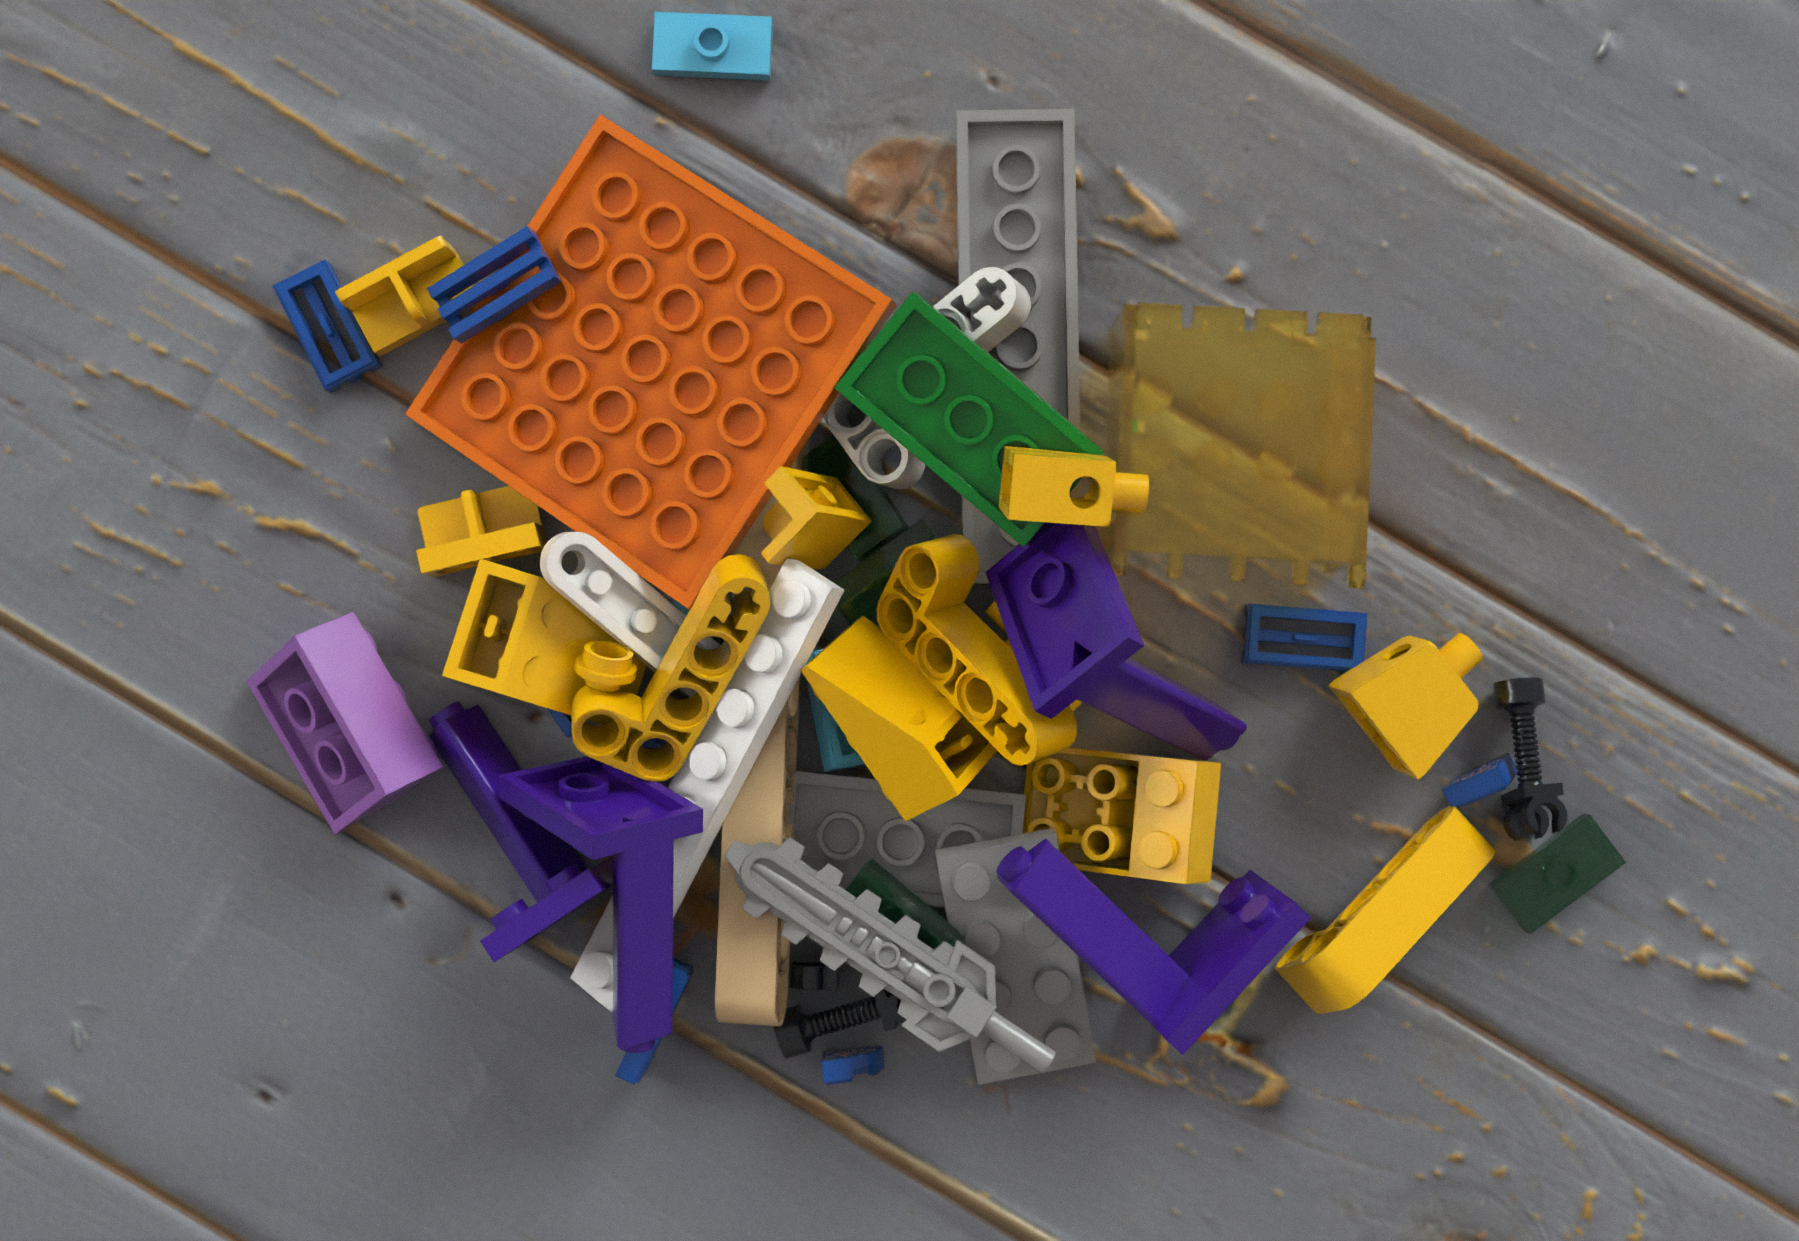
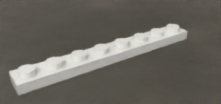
[570,558,844,1012]

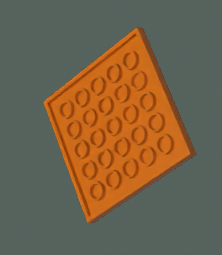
[405,114,896,609]

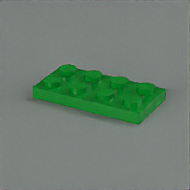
[834,291,1104,547]

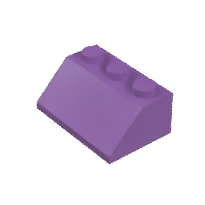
[246,612,443,834]

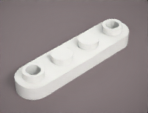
[540,532,721,699]

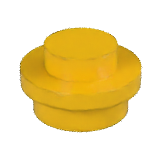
[575,640,637,692]

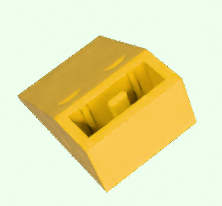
[442,559,647,725]
[800,616,997,822]
[1022,748,1221,884]

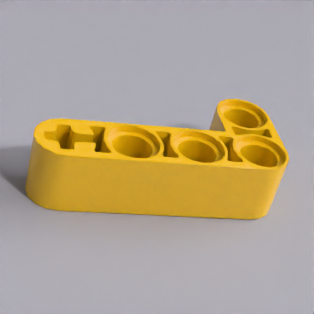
[876,534,1077,766]
[571,554,770,782]
[1275,806,1496,1015]

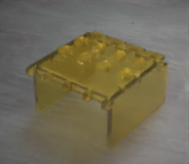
[1101,302,1376,589]

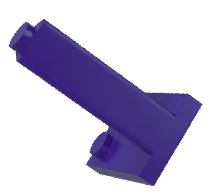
[985,522,1247,761]
[428,701,613,962]
[499,756,703,1053]
[996,839,1311,1055]

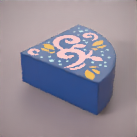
[1442,752,1518,808]
[821,1046,885,1085]

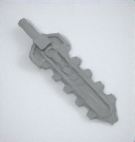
[724,837,1056,1074]

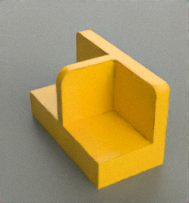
[335,236,477,357]
[761,466,872,570]
[416,486,547,577]

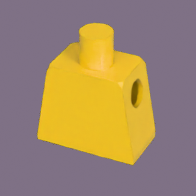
[999,446,1149,526]
[1328,632,1484,780]

